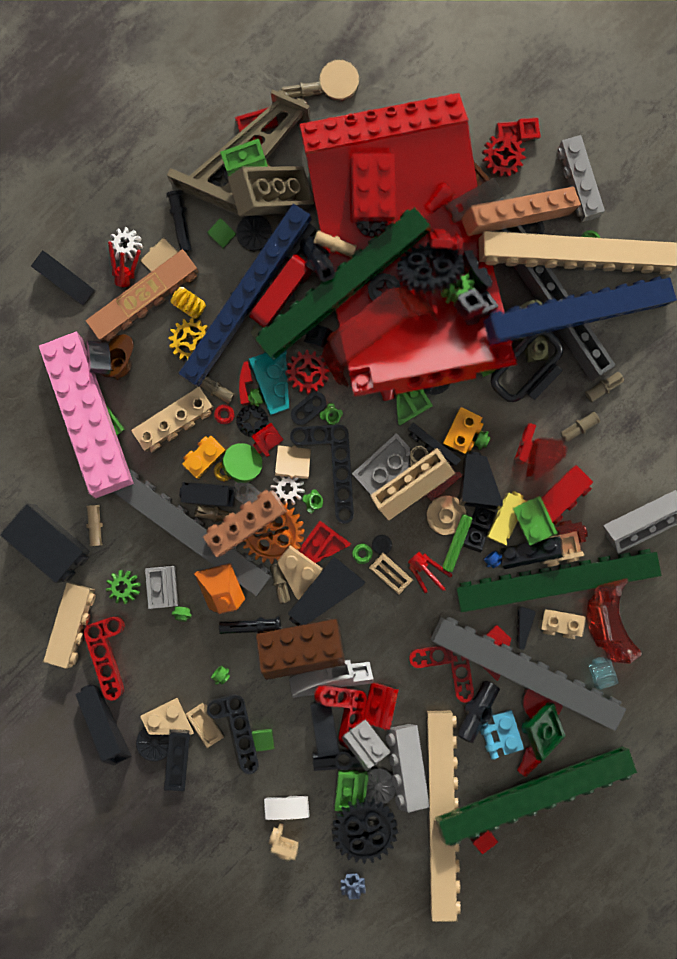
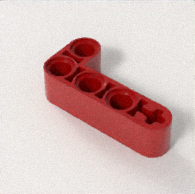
[249,254,312,328]
[84,616,125,701]

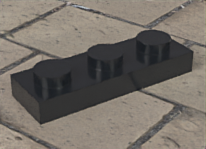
[407,423,461,467]
[501,536,564,569]
[164,729,190,791]

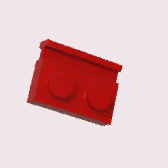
[428,229,463,248]
[363,682,399,730]

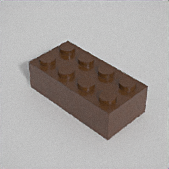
[256,619,346,680]

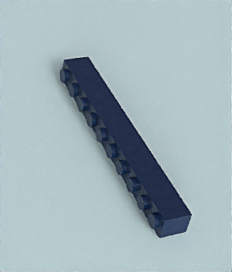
[178,203,312,387]
[483,276,677,345]

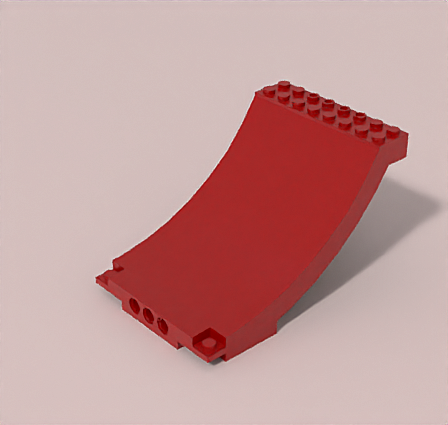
[300,93,517,397]

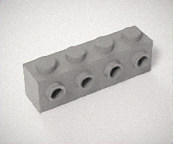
[557,135,605,223]
[603,490,677,554]
[386,724,430,812]

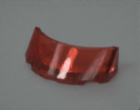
[587,578,642,664]

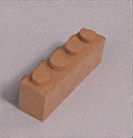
[203,490,287,557]

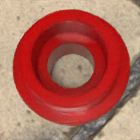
[214,404,234,425]

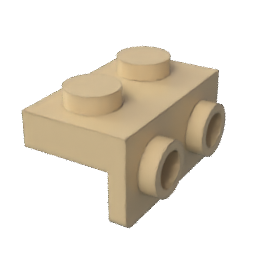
[541,531,584,567]
[538,609,585,639]
[269,823,299,860]

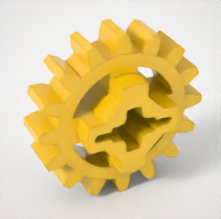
[168,318,208,360]

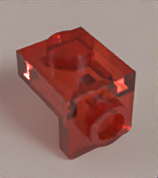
[555,520,588,543]

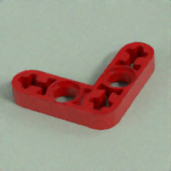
[409,646,474,702]
[314,685,367,749]

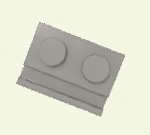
[145,566,179,609]
[342,719,390,771]

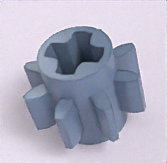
[341,873,366,900]

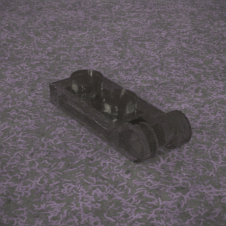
[444,177,504,223]

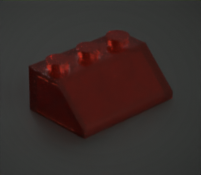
[525,437,567,482]

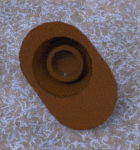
[100,334,134,380]

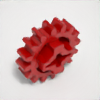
[482,132,526,177]
[285,350,330,394]

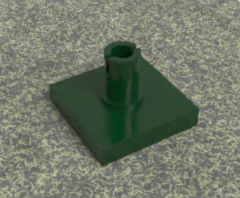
[522,702,566,761]

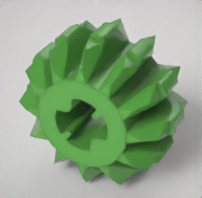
[441,274,475,307]
[106,570,141,604]

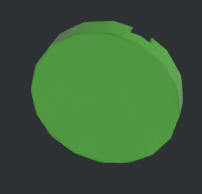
[222,443,262,483]

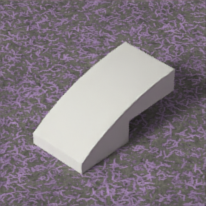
[264,796,309,820]

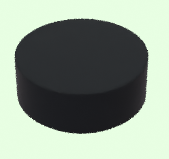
[372,535,392,555]

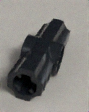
[300,236,336,282]
[456,681,500,743]
[313,749,375,771]

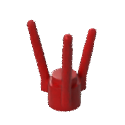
[108,241,141,287]
[408,551,452,593]

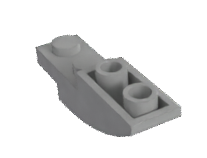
[289,660,373,698]

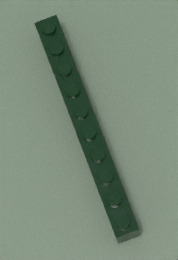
[255,207,431,361]
[455,549,662,612]
[434,746,637,846]

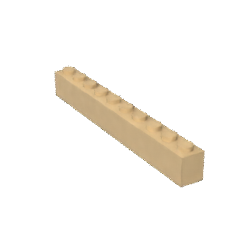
[479,231,677,274]
[427,710,460,921]

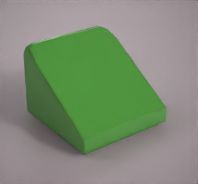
[207,218,236,249]
[252,729,275,751]

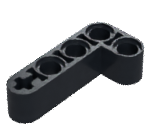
[204,694,259,774]

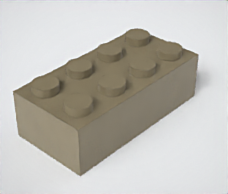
[228,166,315,216]

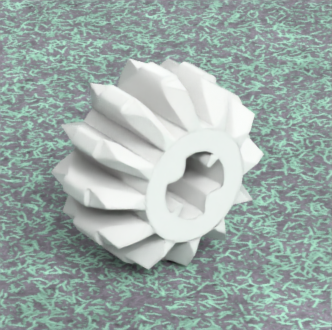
[111,227,143,262]
[271,476,305,505]

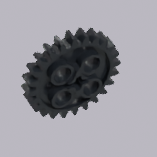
[397,242,464,295]
[331,797,398,864]

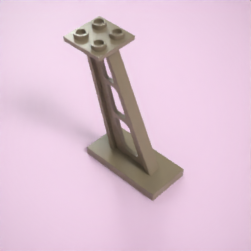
[167,89,310,217]

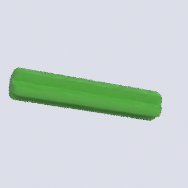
[443,514,472,572]

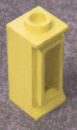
[487,491,527,545]

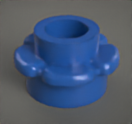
[484,550,502,568]

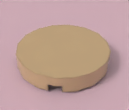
[320,60,359,101]
[426,496,466,535]

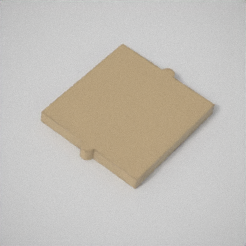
[140,238,178,272]
[275,445,311,479]

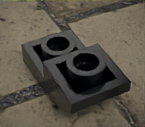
[462,250,492,294]
[87,341,111,374]
[463,507,495,553]

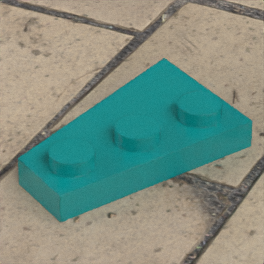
[248,351,289,416]

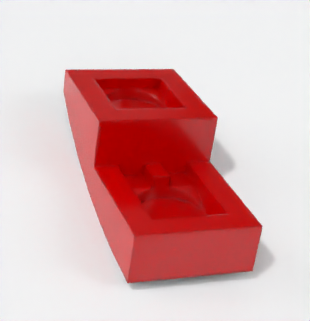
[496,118,541,145]
[239,361,254,406]

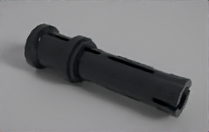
[166,190,192,252]
[219,616,281,635]

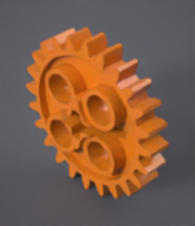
[243,503,305,564]

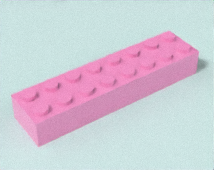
[39,331,134,498]

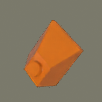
[194,563,245,614]

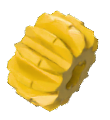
[170,287,206,319]

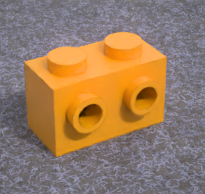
[442,407,483,455]
[182,436,226,479]

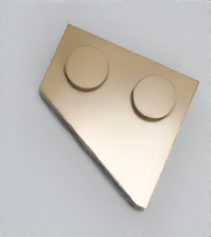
[277,545,322,600]
[140,698,194,735]

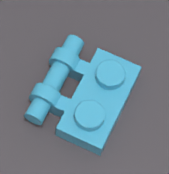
[480,709,524,759]

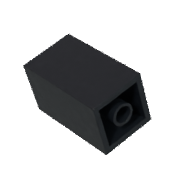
[0,503,90,583]

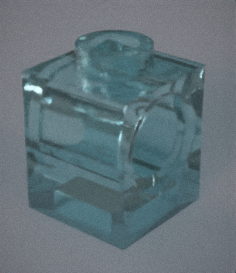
[588,656,619,690]

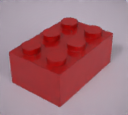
[351,154,396,222]

